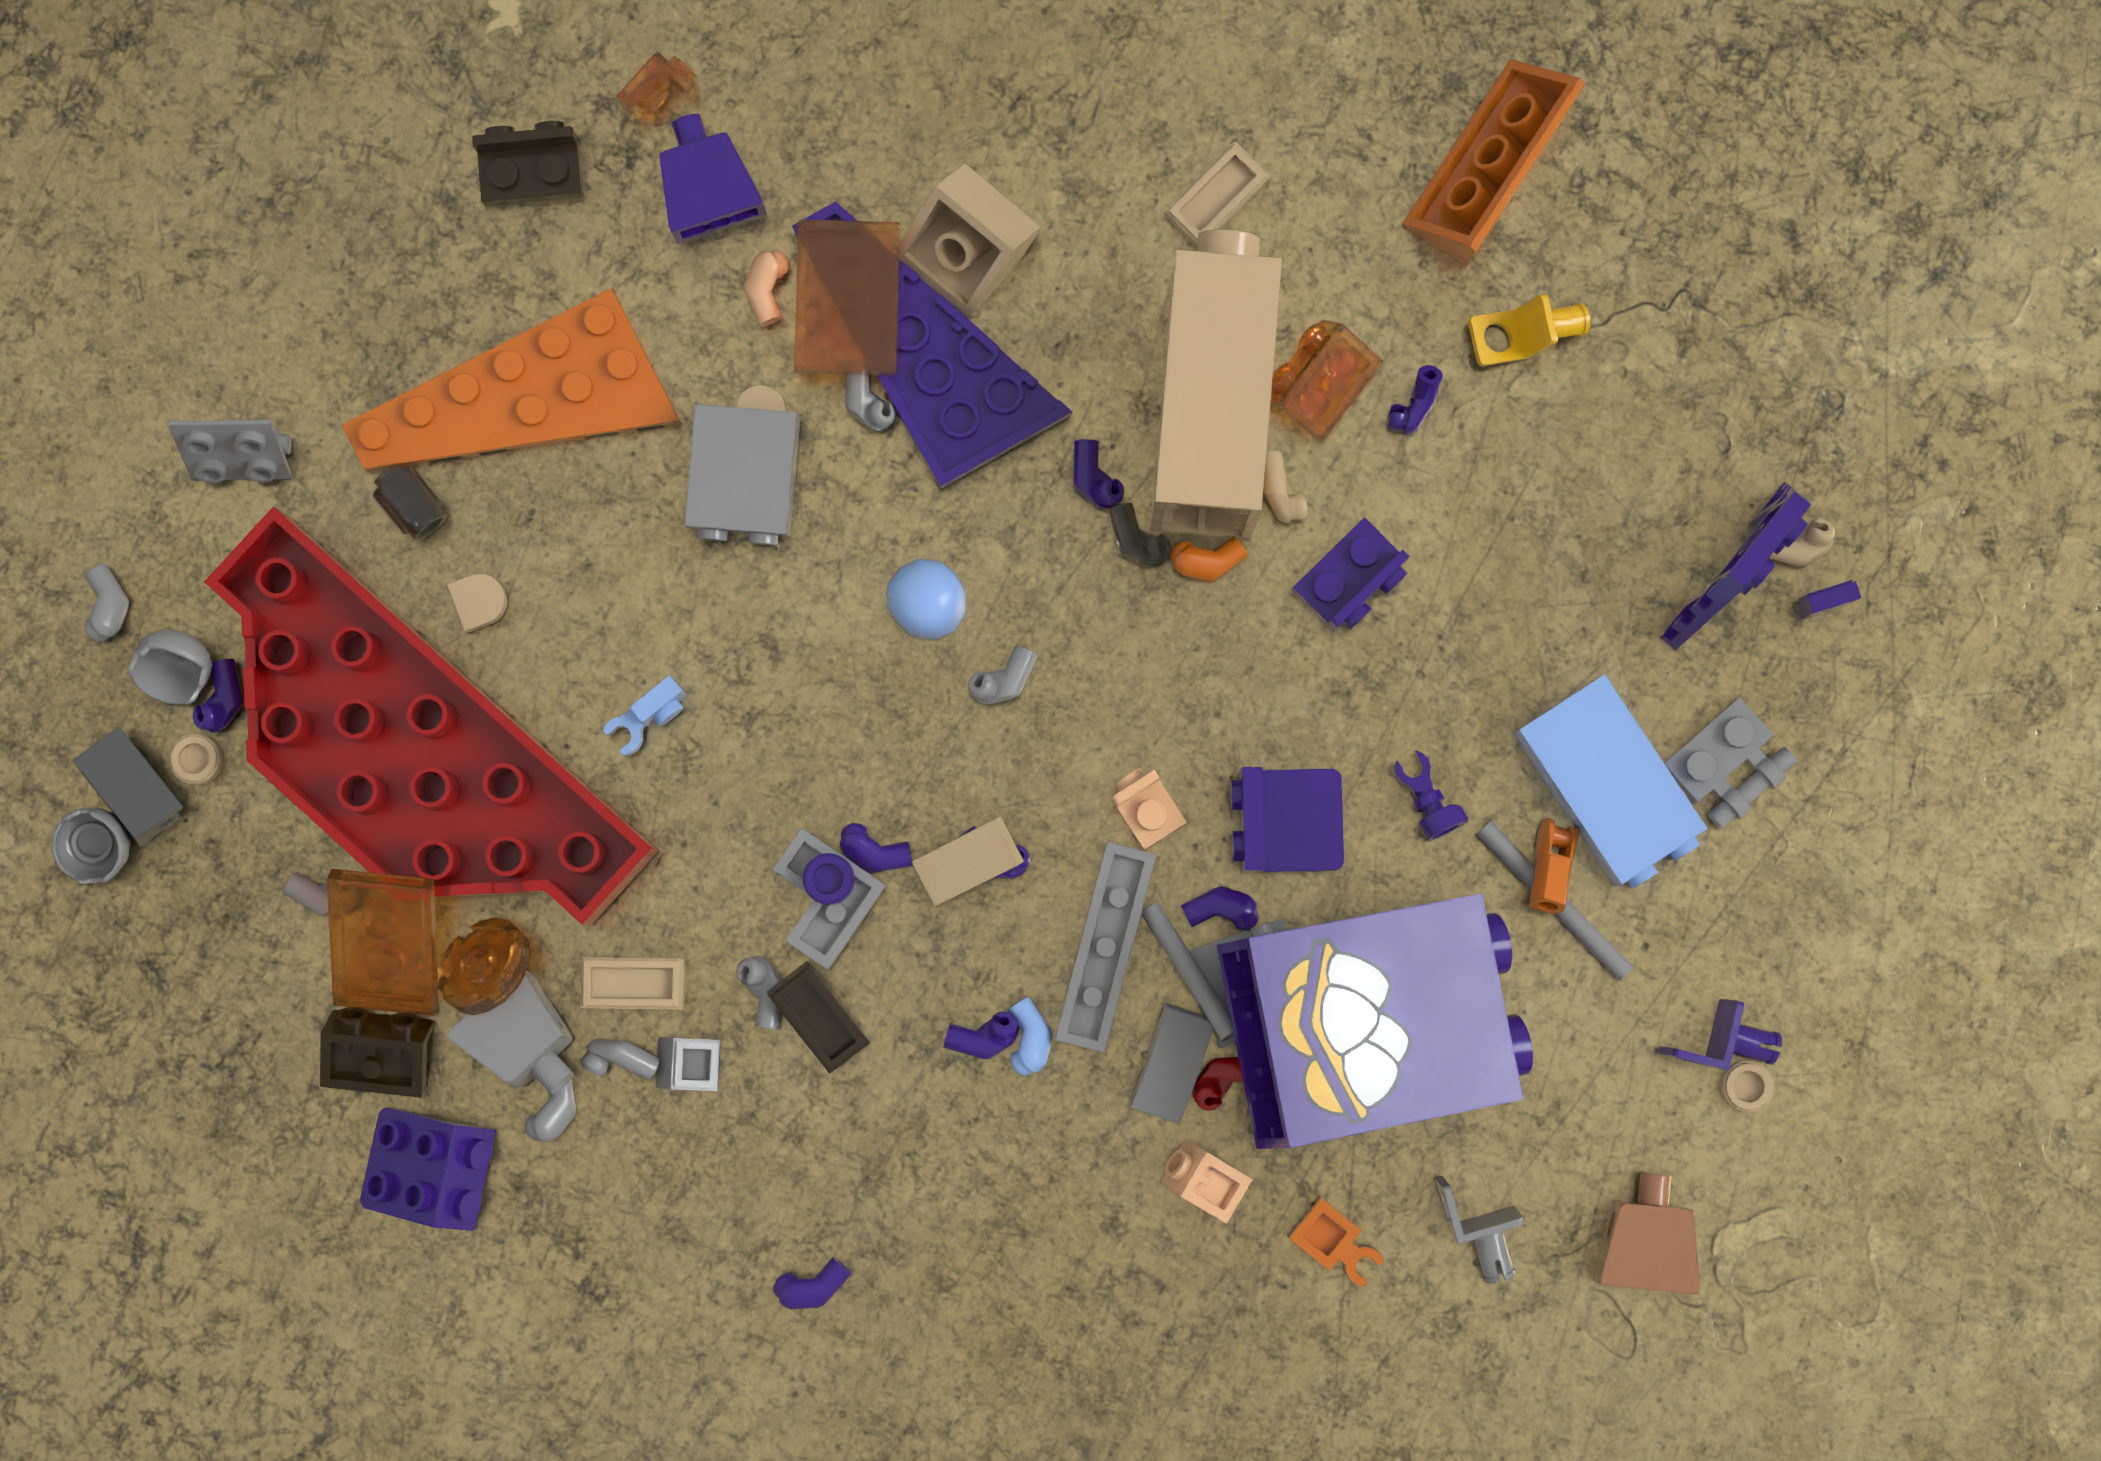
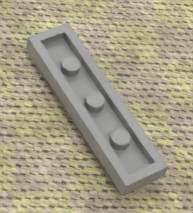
[1055,842,1156,1053]

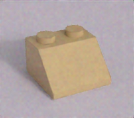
[894,164,1042,319]

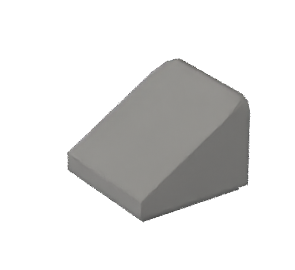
[656,1037,720,1091]

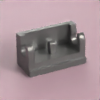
[73,727,183,848]

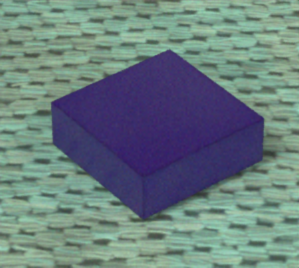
[1797,580,1862,619]

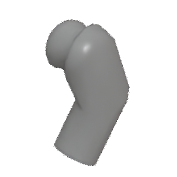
[968,645,1038,705]

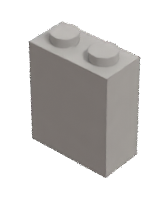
[685,404,801,545]

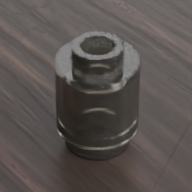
[372,464,447,541]

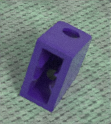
[659,114,767,243]

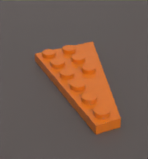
[342,288,681,472]

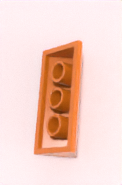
[1402,59,1585,267]

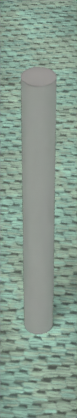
[1476,820,1634,981]

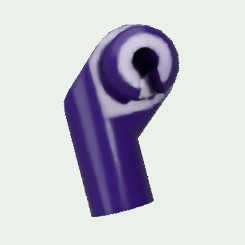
[193,658,243,732]

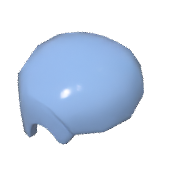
[886,559,966,639]

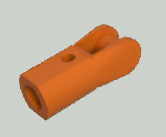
[1529,818,1579,914]

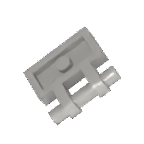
[1664,697,1797,829]

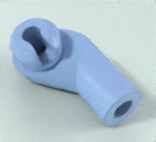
[1008,996,1053,1076]

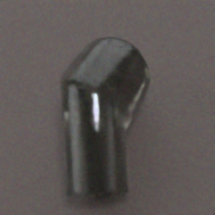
[1109,503,1172,566]

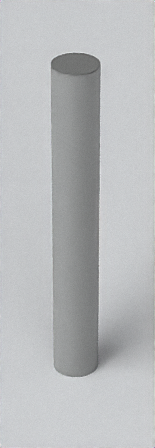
[1141,903,1234,1041]

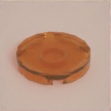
[436,917,531,1016]

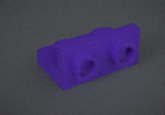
[1292,517,1410,632]

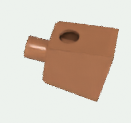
[1593,1172,1700,1295]

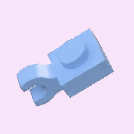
[603,675,688,757]

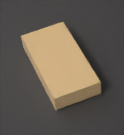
[1164,142,1271,247]
[911,816,1024,906]
[580,957,685,1009]

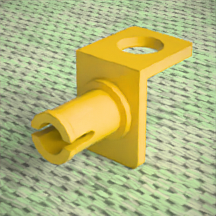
[1468,294,1590,366]

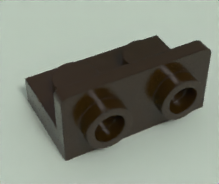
[472,121,584,207]
[320,1007,433,1098]

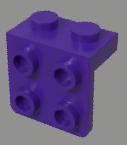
[1231,767,1344,873]
[360,1108,496,1231]

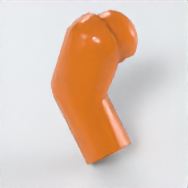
[1170,536,1249,582]

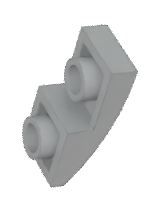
[1130,1003,1213,1124]

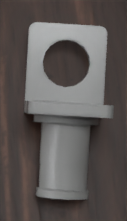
[1435,1176,1525,1283]

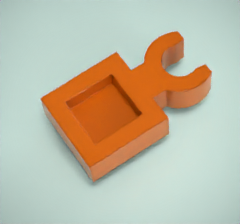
[1288,1197,1384,1287]

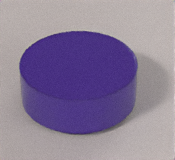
[803,853,855,905]

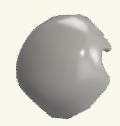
[128,628,212,705]
[51,807,131,884]

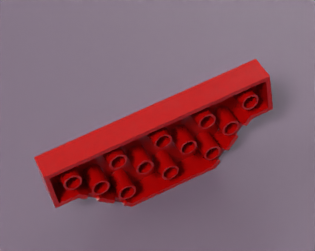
[204,506,659,926]

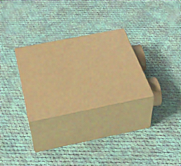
[1150,230,1282,539]

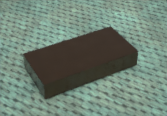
[767,961,870,1074]

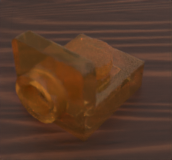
[616,51,699,120]

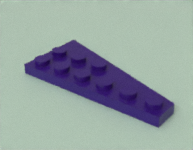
[792,201,1072,489]

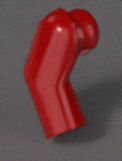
[1192,1057,1243,1111]

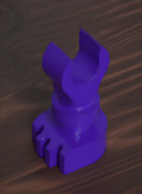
[1394,751,1469,842]

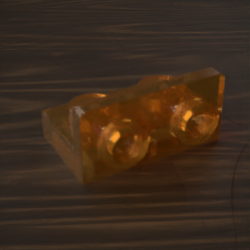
[1270,320,1384,441]

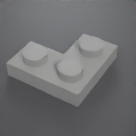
[773,828,886,970]

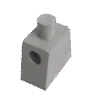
[446,967,574,1095]

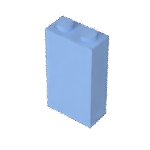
[1513,674,1708,889]

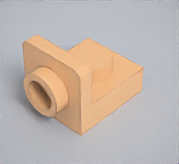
[1111,768,1187,851]
[1160,1140,1253,1224]

